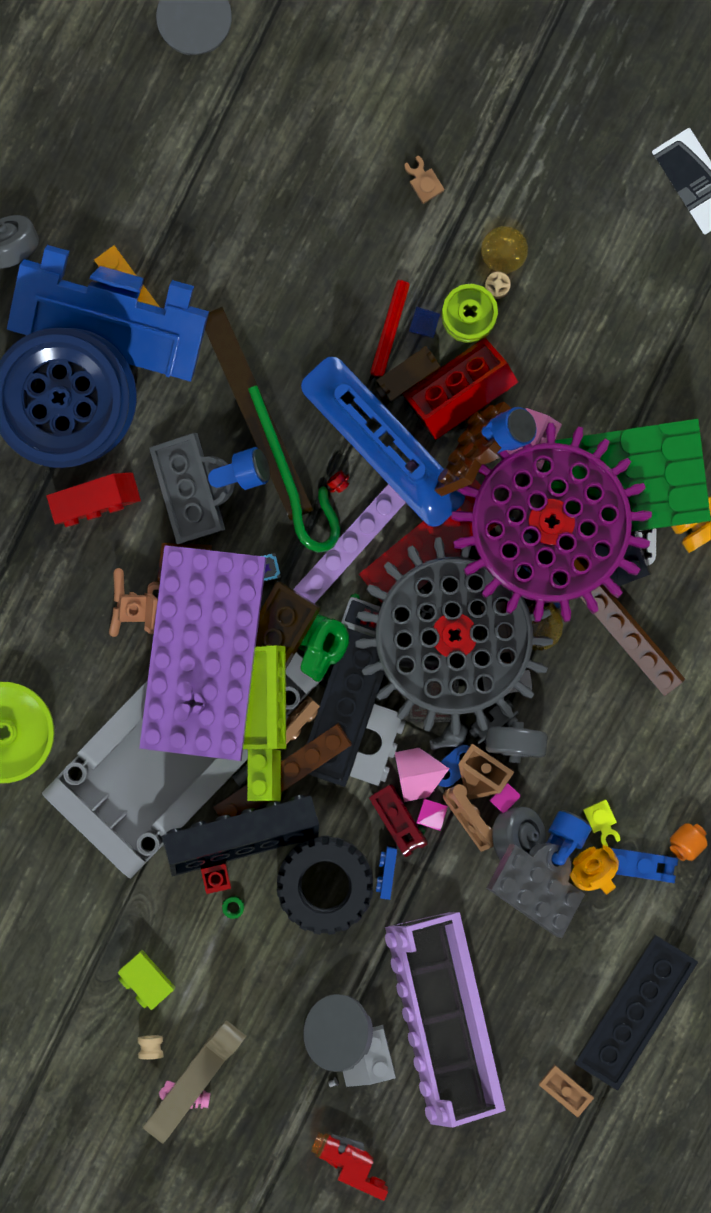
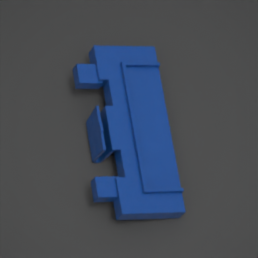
[7,245,209,382]

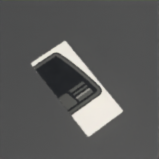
[652,128,711,234]

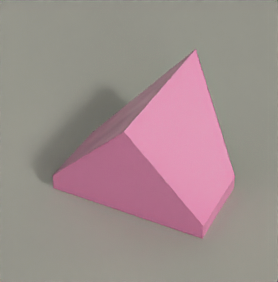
[395,748,449,802]

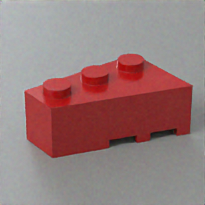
[46,472,141,527]

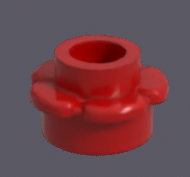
[327,470,350,493]

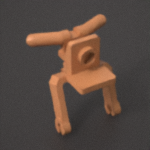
[109,568,160,637]

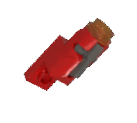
[311,1133,388,1201]

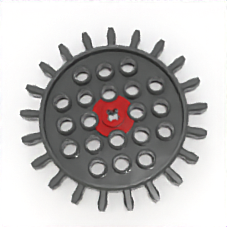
[355,537,553,735]

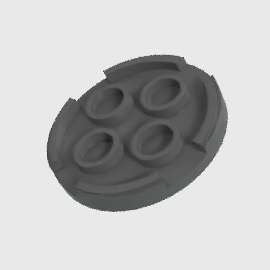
[156,0,232,55]
[304,994,373,1072]

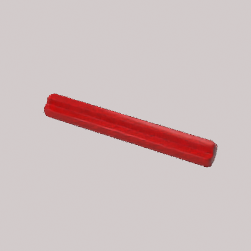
[371,280,410,377]

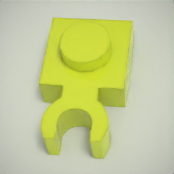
[583,799,620,846]

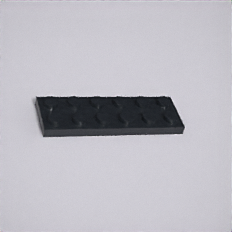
[307,628,384,787]
[574,934,698,1091]

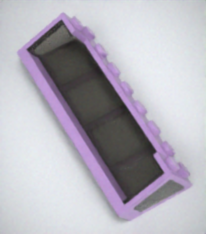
[385,912,506,1128]

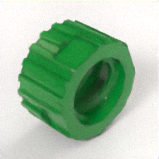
[222,895,245,919]

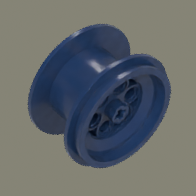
[0,328,137,468]

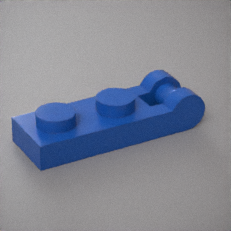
[609,847,678,883]

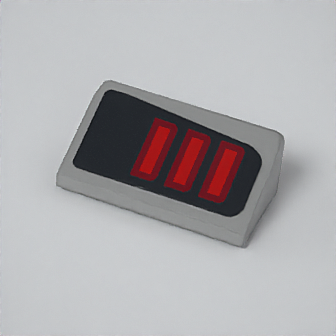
[341,597,397,637]

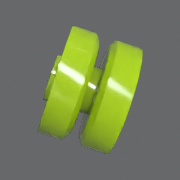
[441,284,498,343]

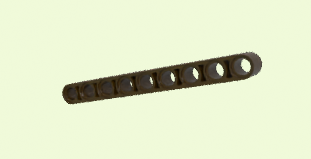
[205,306,313,521]

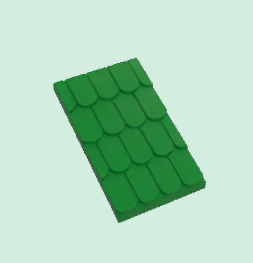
[543,419,711,541]

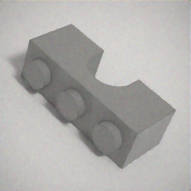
[350,704,406,786]

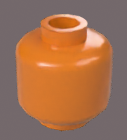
[670,823,708,861]

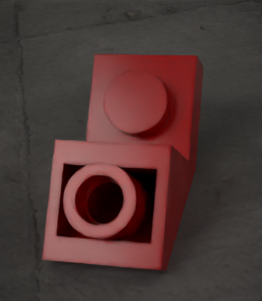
[201,862,231,894]

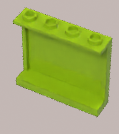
[243,645,286,749]

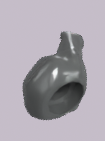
[430,721,468,750]

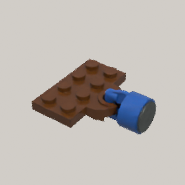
[434,402,537,497]

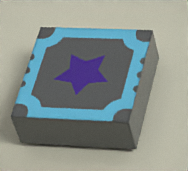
[262,553,281,581]

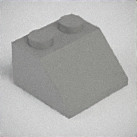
[343,1025,396,1087]

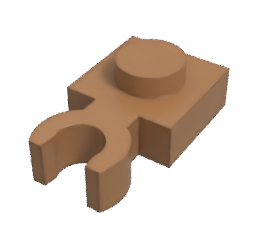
[405,156,445,204]

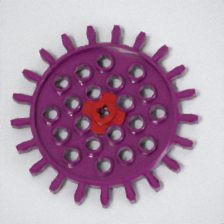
[451,423,652,622]

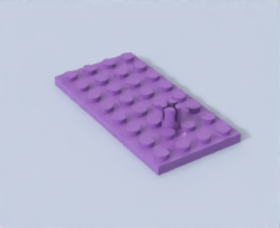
[139,545,267,761]

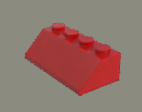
[403,338,518,440]

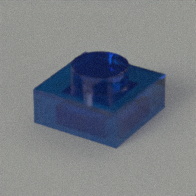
[409,307,440,339]

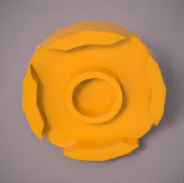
[570,845,619,895]

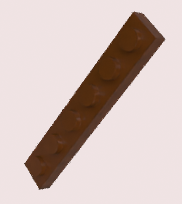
[213,724,352,817]

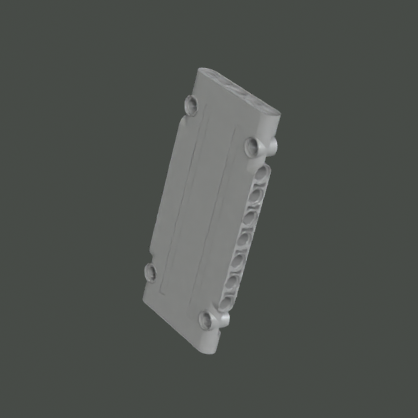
[42,652,323,879]

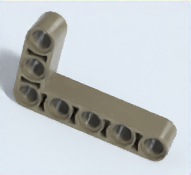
[143,1020,246,1144]

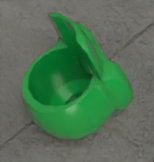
[298,615,349,682]

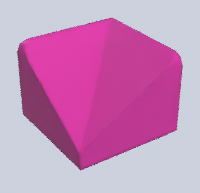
[489,783,520,813]
[416,798,448,831]

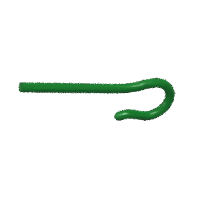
[248,385,340,552]

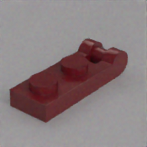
[369,784,428,857]

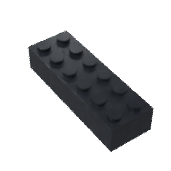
[162,795,319,877]

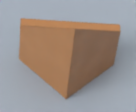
[458,744,514,800]

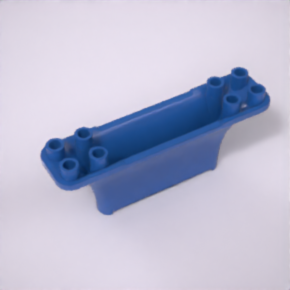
[301,357,466,527]

